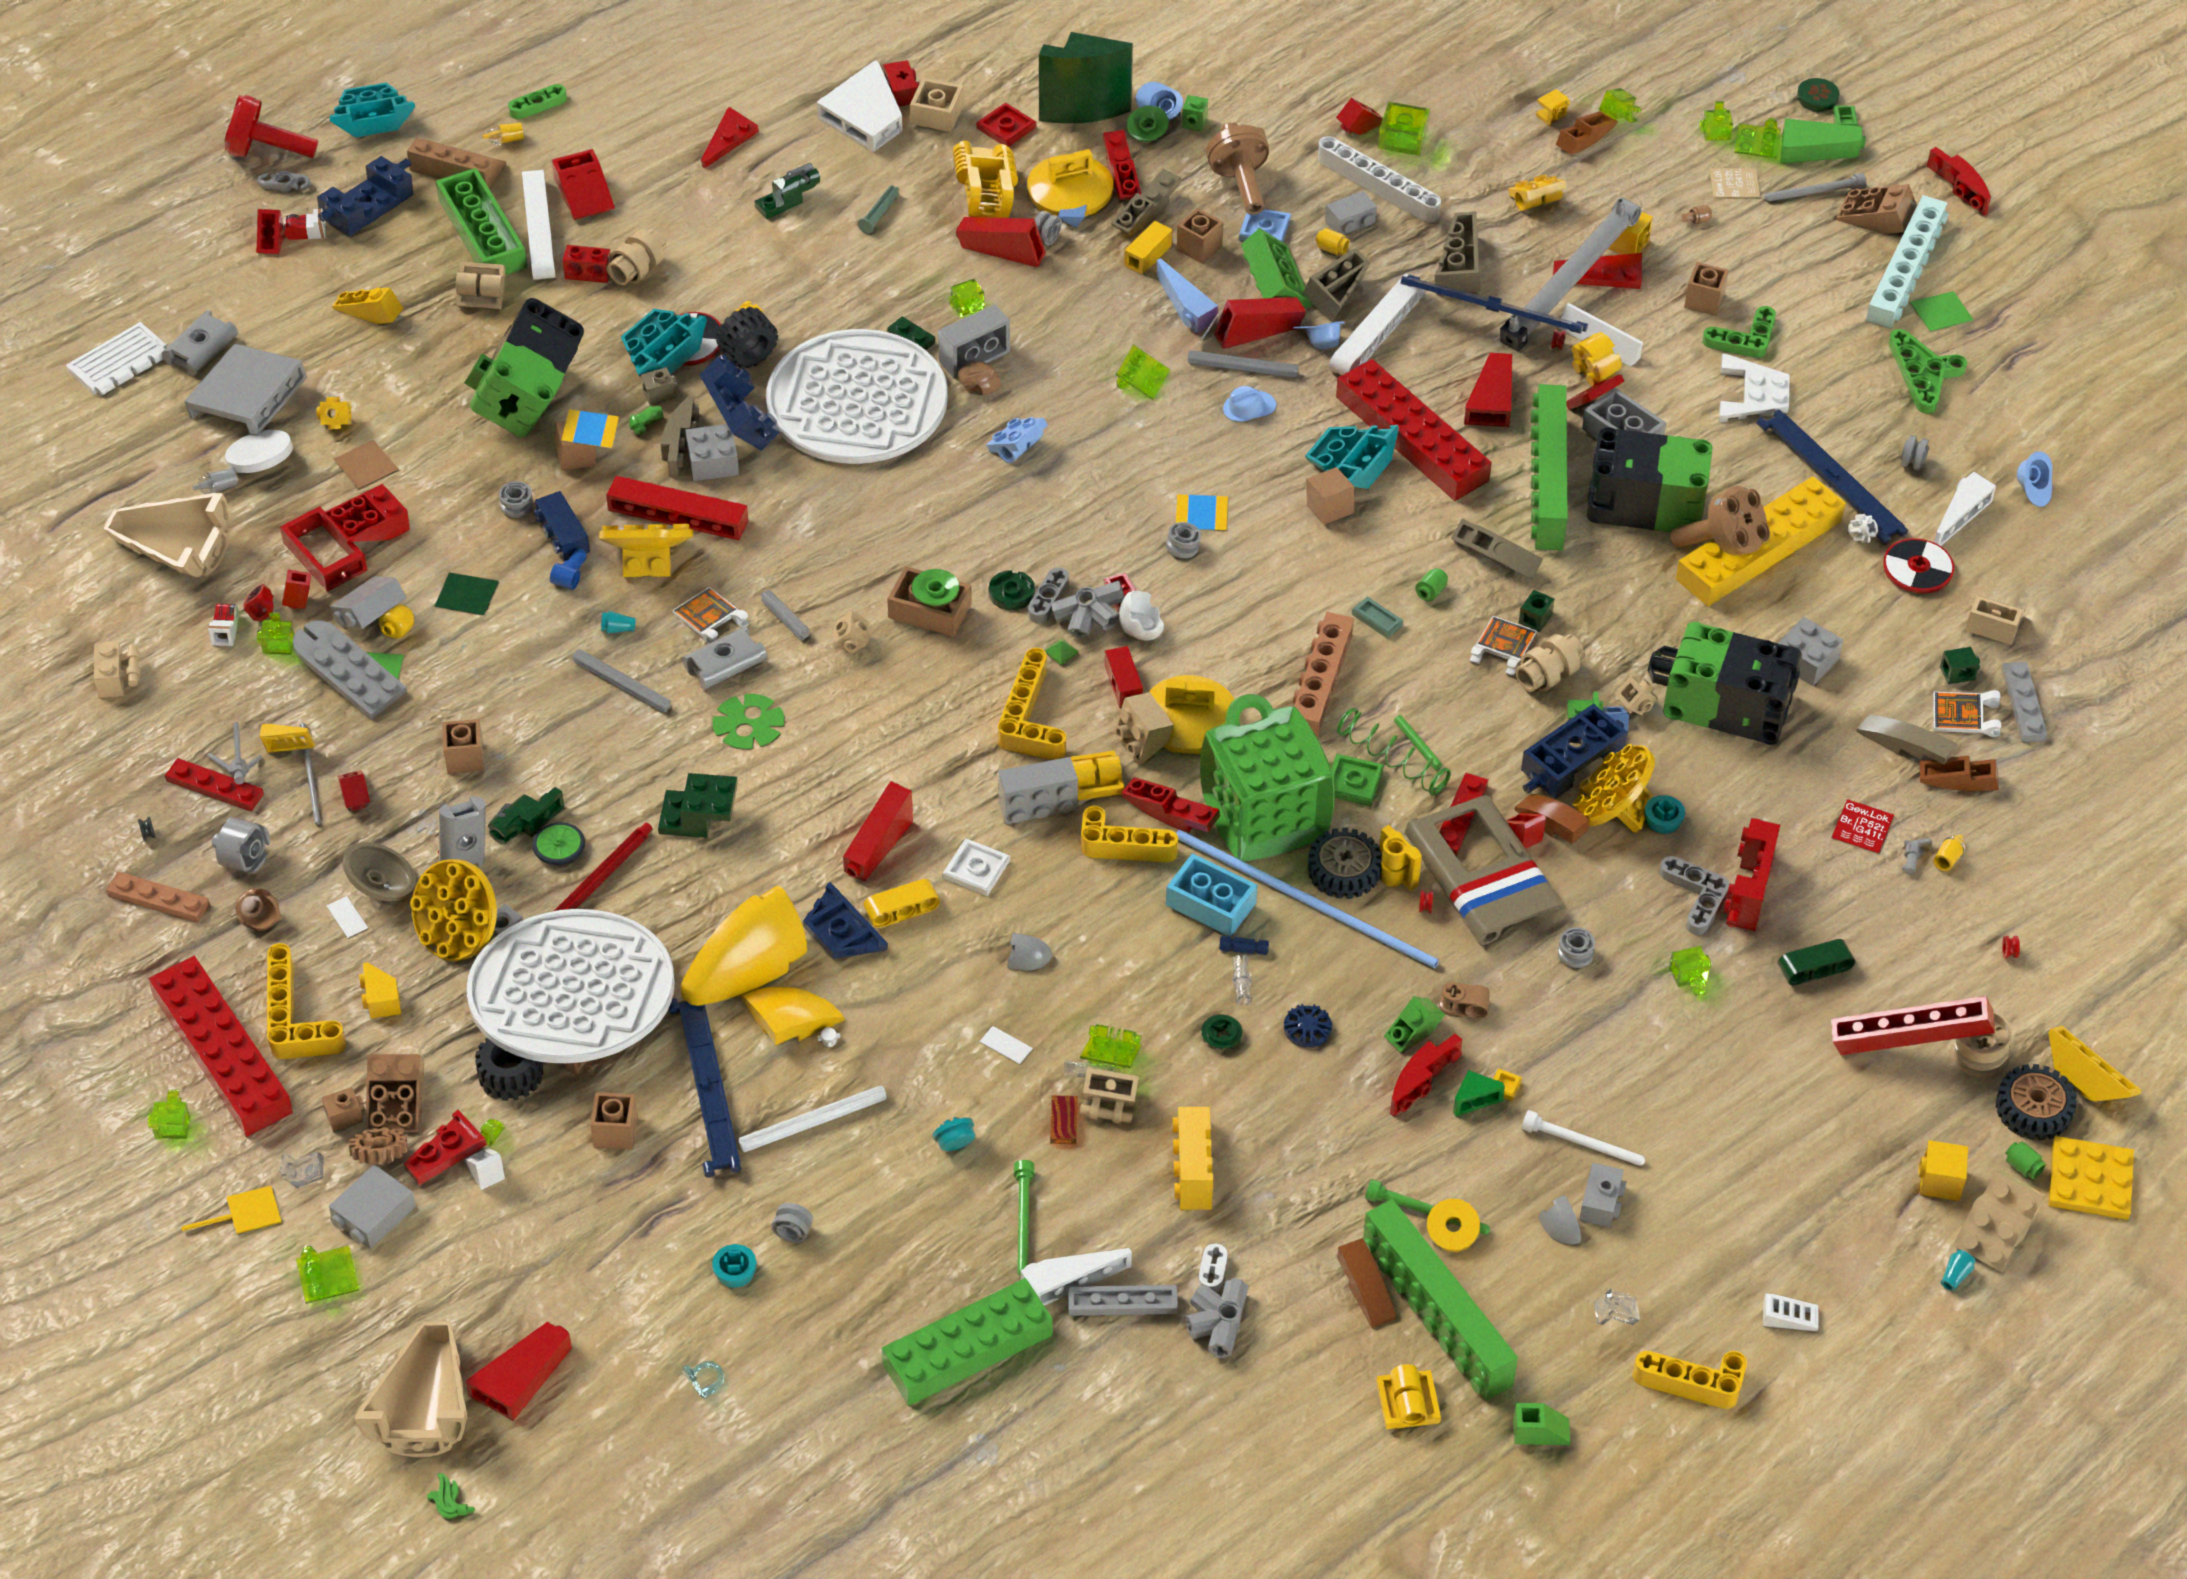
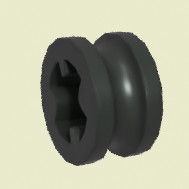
[138,816,156,841]

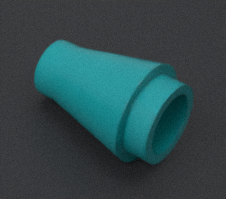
[601,610,636,634]
[1940,1250,1976,1291]

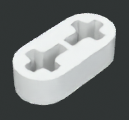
[1199,1244,1227,1293]

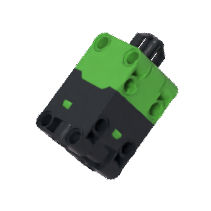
[1647,622,1802,745]

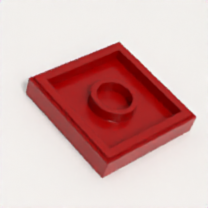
[976,102,1036,147]
[1566,374,1625,410]

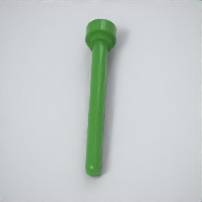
[1014,1160,1035,1276]
[1365,1179,1490,1235]

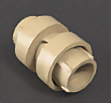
[607,229,667,285]
[1516,634,1585,692]

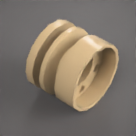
[1954,1011,2012,1078]

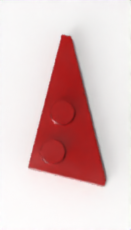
[701,107,759,168]

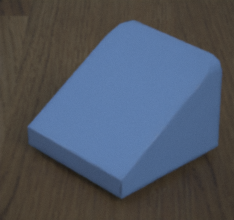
[1058,205,1087,228]
[1603,706,1629,731]

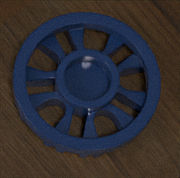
[1284,1004,1332,1047]

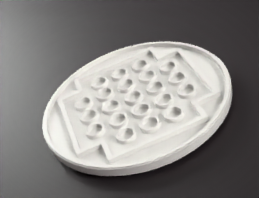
[766,329,948,464]
[467,909,675,1063]

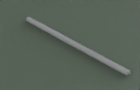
[300,723,321,825]

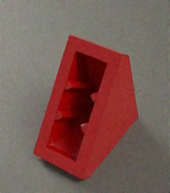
[256,209,284,254]
[1506,813,1546,849]

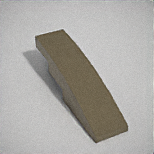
[1856,714,1958,765]

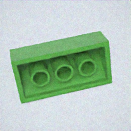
[1241,228,1313,308]

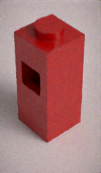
[1104,646,1143,708]

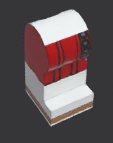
[284,209,326,240]
[208,603,239,646]

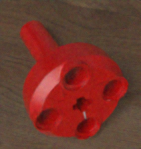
[224,94,319,159]

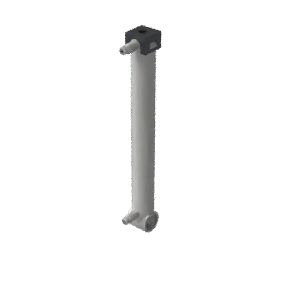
[1500,197,1642,352]

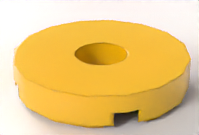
[1427,1198,1480,1253]

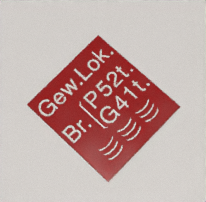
[1831,799,1894,853]

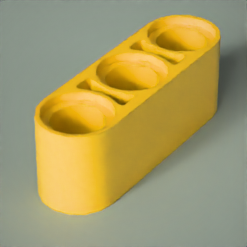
[863,879,941,928]

